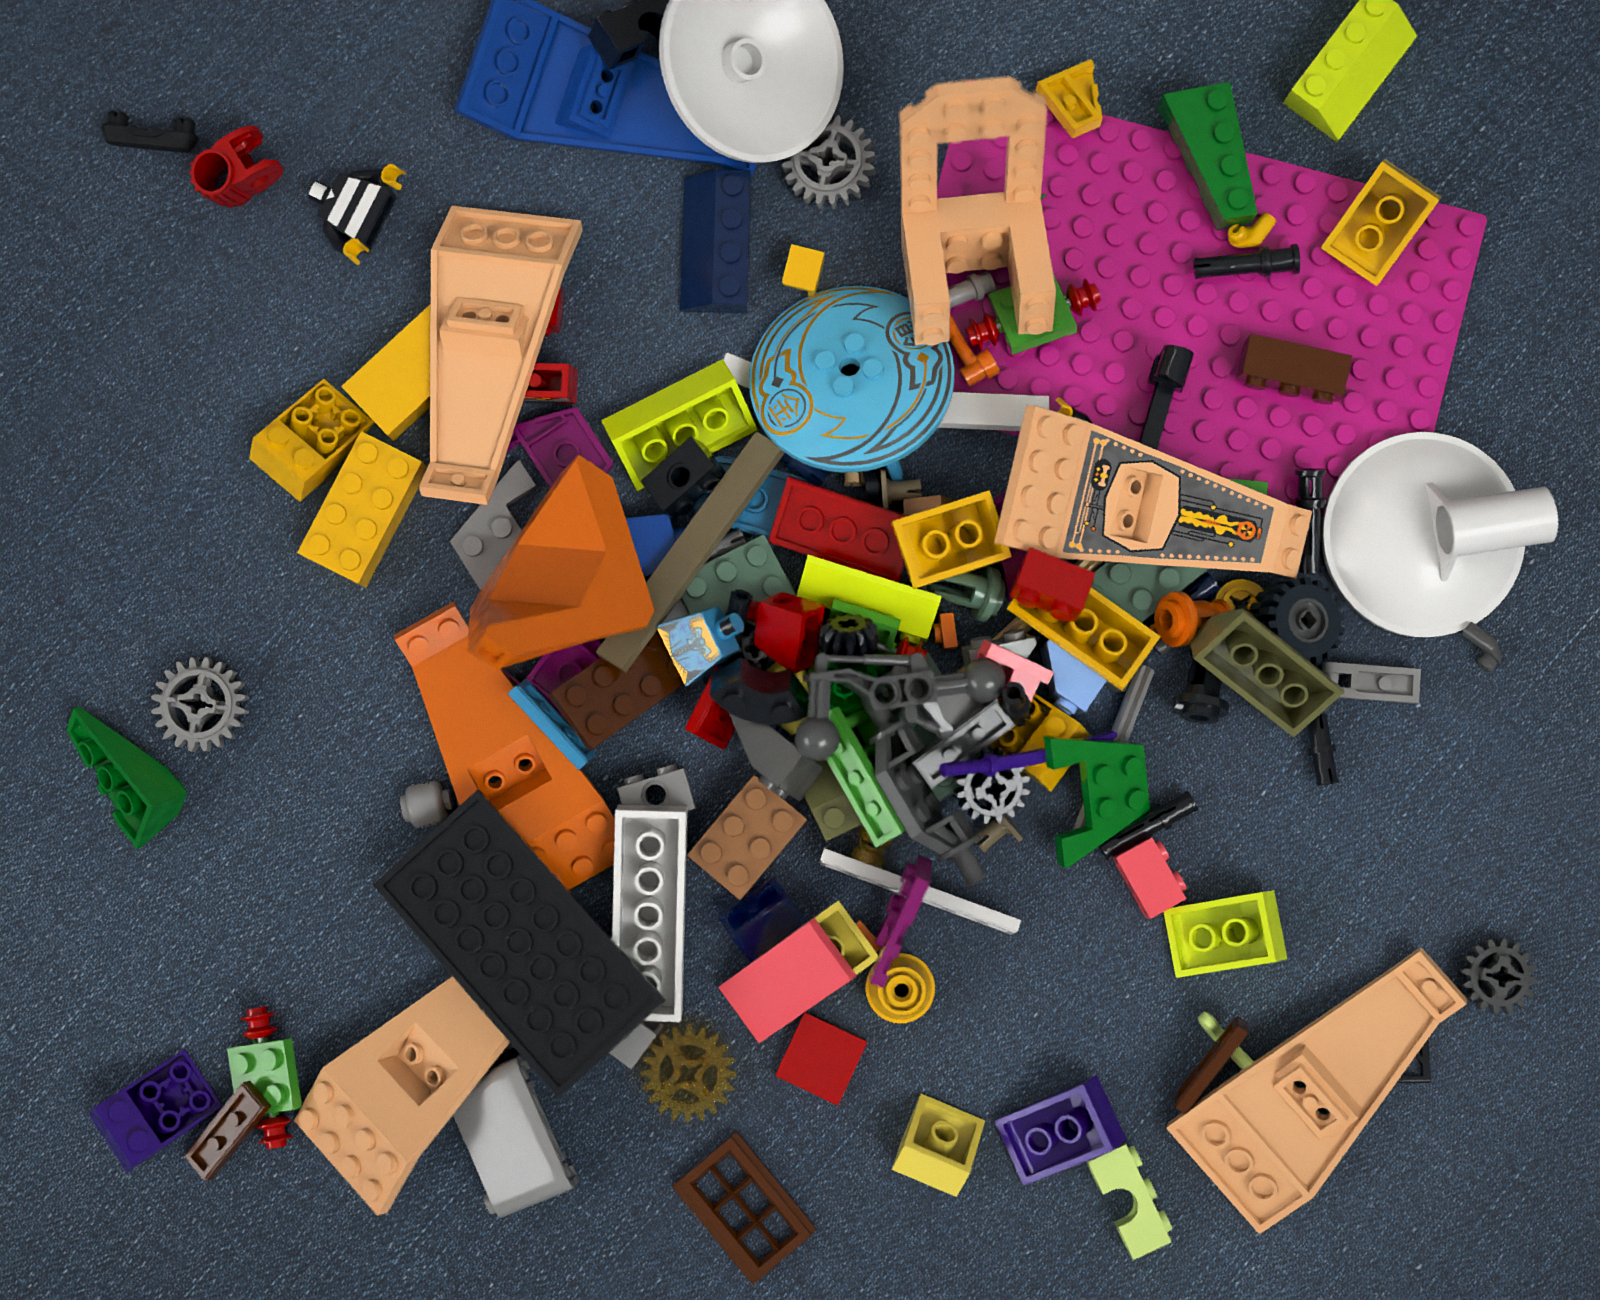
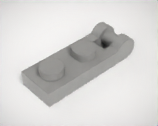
[1322,662,1421,704]

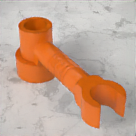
[949,314,1001,387]

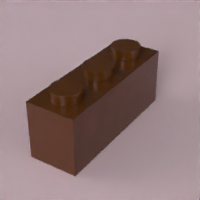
[1236,334,1352,405]

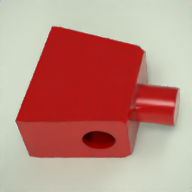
[746,592,825,674]

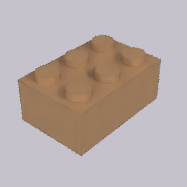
[687,775,807,900]

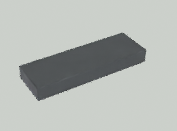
[909,699,1015,789]

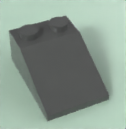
[728,712,824,801]

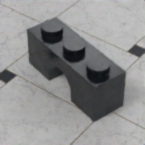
[588,0,669,70]

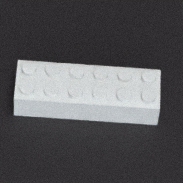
[612,804,688,1022]

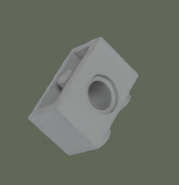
[617,764,697,811]

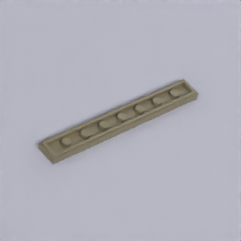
[596,432,785,673]

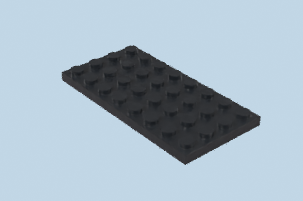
[373,790,666,1098]

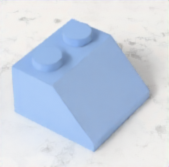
[1040,639,1107,716]

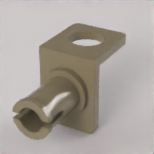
[879,467,922,509]
[974,793,1024,853]

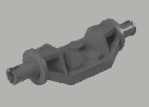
[861,692,987,887]

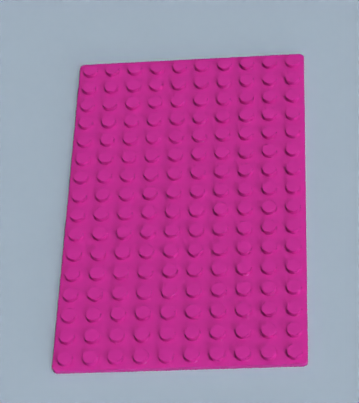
[907,80,1487,518]

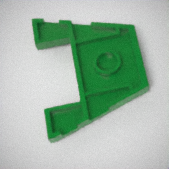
[1044,736,1150,868]

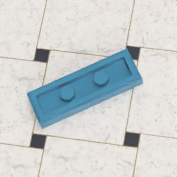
[508,679,596,770]

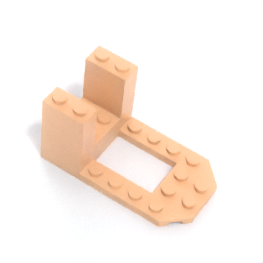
[899,76,1056,345]

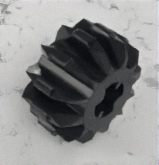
[818,613,879,665]

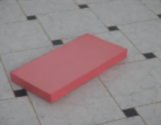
[718,918,857,1043]

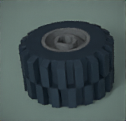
[1249,577,1345,664]

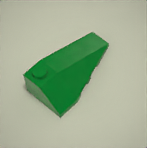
[66,706,187,849]

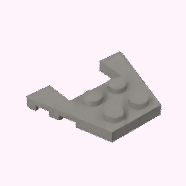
[450,460,537,591]

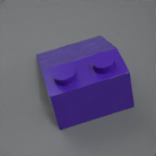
[995,1075,1127,1185]

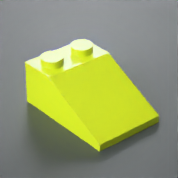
[1163,890,1288,978]

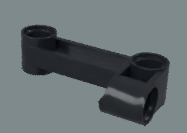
[1138,345,1194,450]

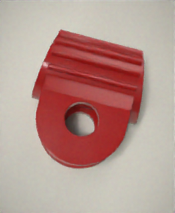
[188,126,284,209]

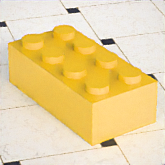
[297,431,427,588]

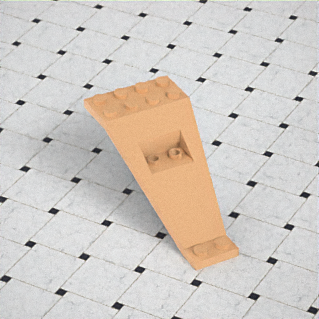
[294,976,510,1216]

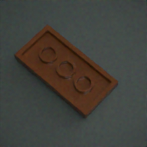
[549,629,684,752]

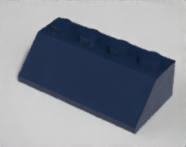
[680,169,752,314]

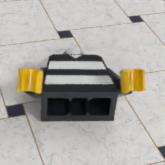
[309,164,406,265]

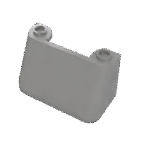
[451,1054,580,1218]

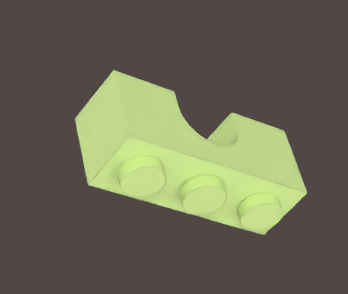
[1086,1142,1173,1260]

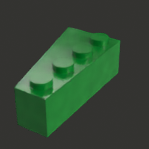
[1157,82,1258,231]

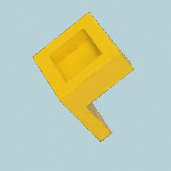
[782,244,824,297]

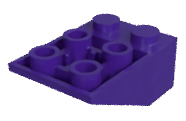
[89,1049,223,1173]

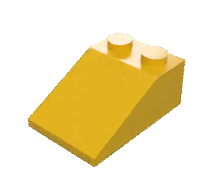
[1321,159,1442,286]
[891,490,1012,589]

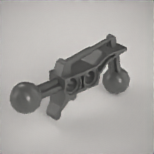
[795,653,1006,762]

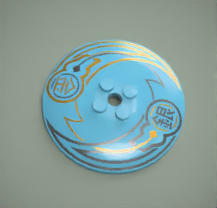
[749,286,954,472]

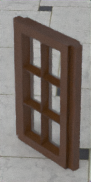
[672,1131,817,1285]

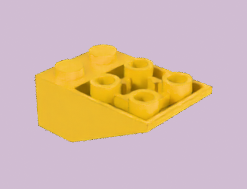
[249,379,374,502]
[988,693,1091,792]

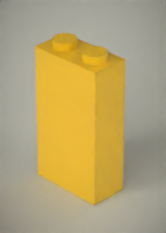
[341,304,431,441]

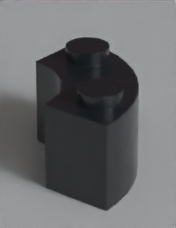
[709,657,809,725]

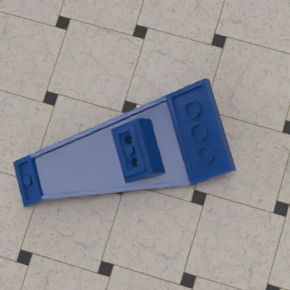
[453,0,757,177]

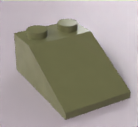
[792,742,862,841]

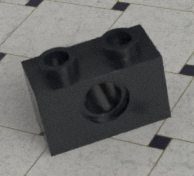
[641,436,726,518]

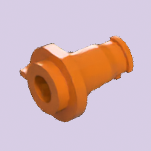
[1150,591,1231,647]

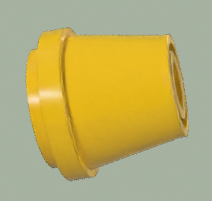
[865,953,935,1023]

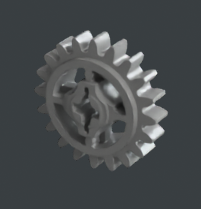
[782,115,876,209]
[151,657,249,752]

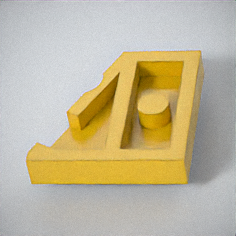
[1035,59,1103,139]

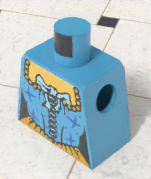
[657,606,744,686]

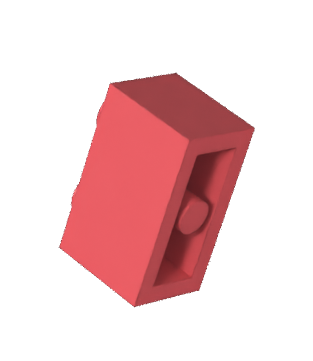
[1111,837,1187,919]

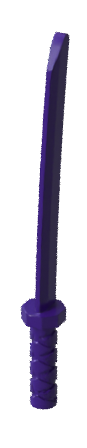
[940,731,1117,777]

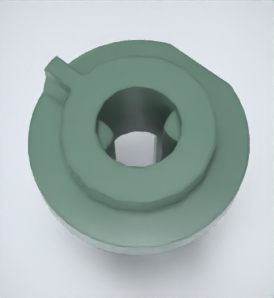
[928,567,1005,622]

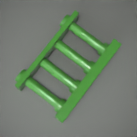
[826,694,931,847]

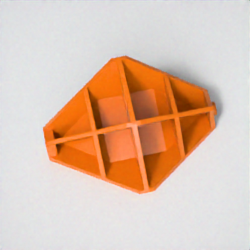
[467,454,655,671]

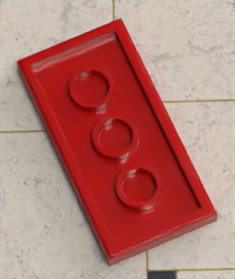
[768,476,908,583]

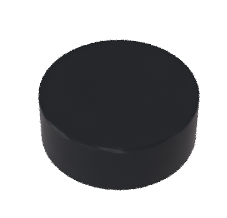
[865,469,882,503]

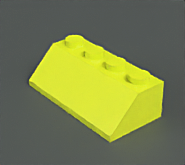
[1283,0,1417,142]
[601,359,758,491]
[797,555,942,645]

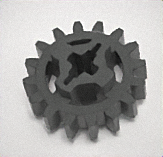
[1458,938,1538,1014]

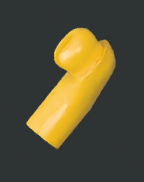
[1228,212,1277,248]

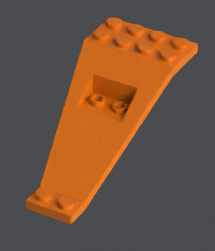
[393,601,615,890]

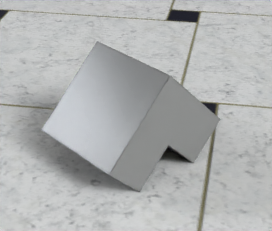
[609,1021,664,1069]

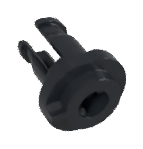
[1172,649,1229,724]

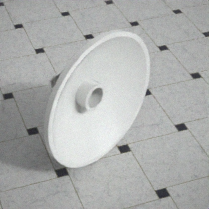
[659,0,844,163]
[1321,432,1558,637]

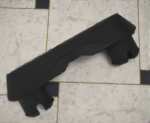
[101,110,199,153]

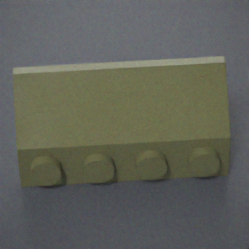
[1190,608,1345,737]

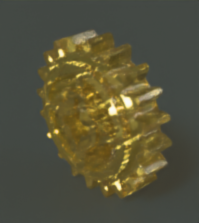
[640,1024,737,1123]

